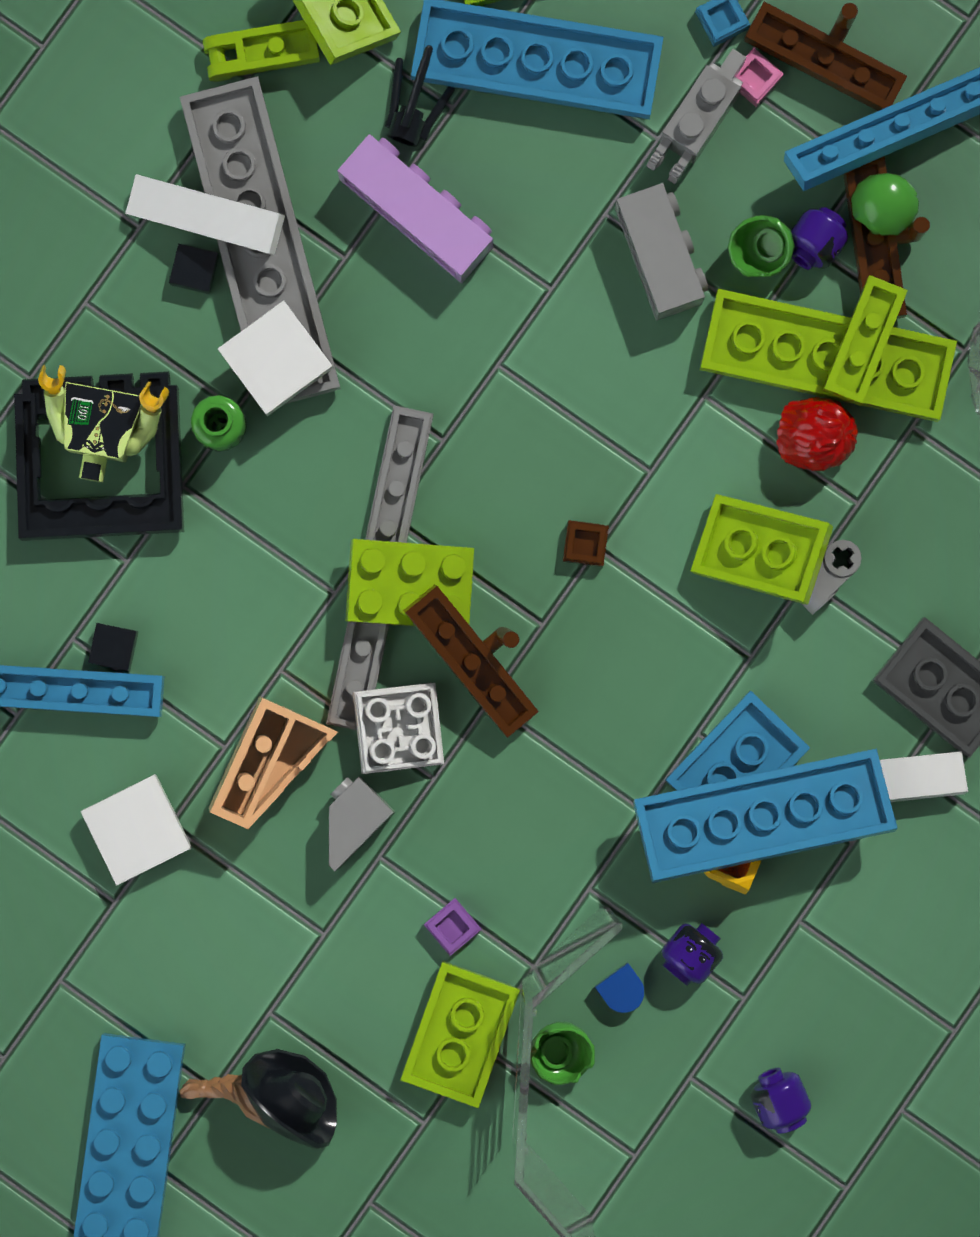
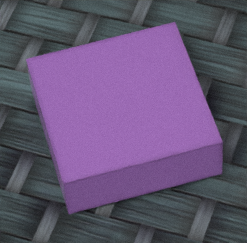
[424,898,482,956]

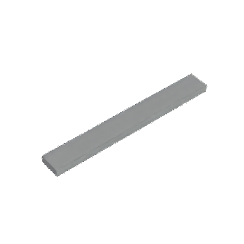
[326,405,434,730]

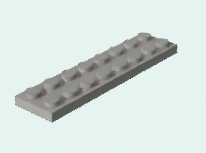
[180,76,341,404]

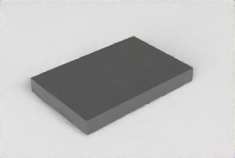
[871,617,980,758]

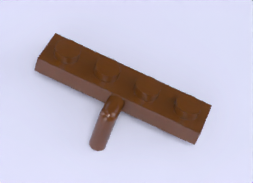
[744,1,907,111]
[843,156,930,319]
[403,584,539,738]

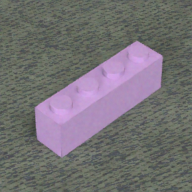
[337,134,493,284]

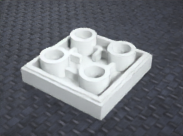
[218,300,333,417]
[352,683,444,774]
[80,774,192,886]

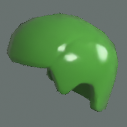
[851,173,919,236]
[727,215,795,277]
[529,1022,595,1085]

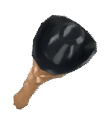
[179,1049,337,1149]

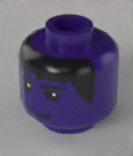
[791,207,848,270]
[662,923,723,986]
[750,1068,811,1134]

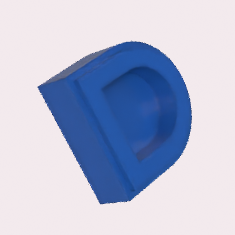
[595,962,644,1013]

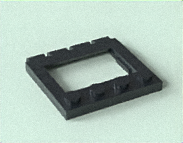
[14,371,184,541]

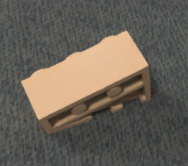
[208,696,338,829]

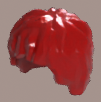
[776,397,858,471]

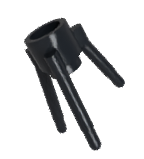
[385,45,455,147]

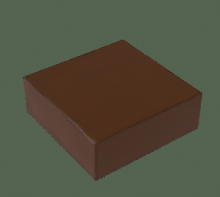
[563,520,609,567]

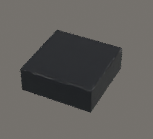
[169,243,219,294]
[88,623,138,671]

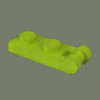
[202,20,320,82]

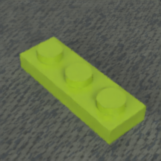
[822,275,908,406]

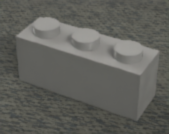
[615,183,708,321]

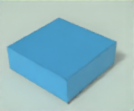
[695,0,750,47]

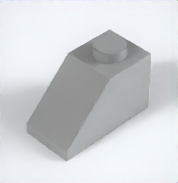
[329,777,395,871]

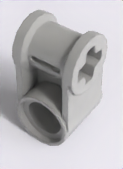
[801,540,862,615]

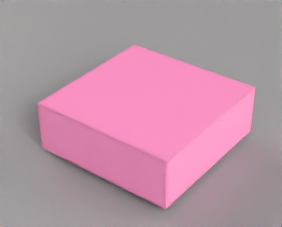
[736,48,784,107]

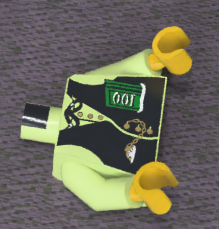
[38,365,169,482]

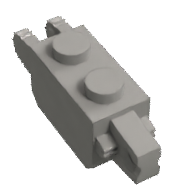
[646,49,747,184]

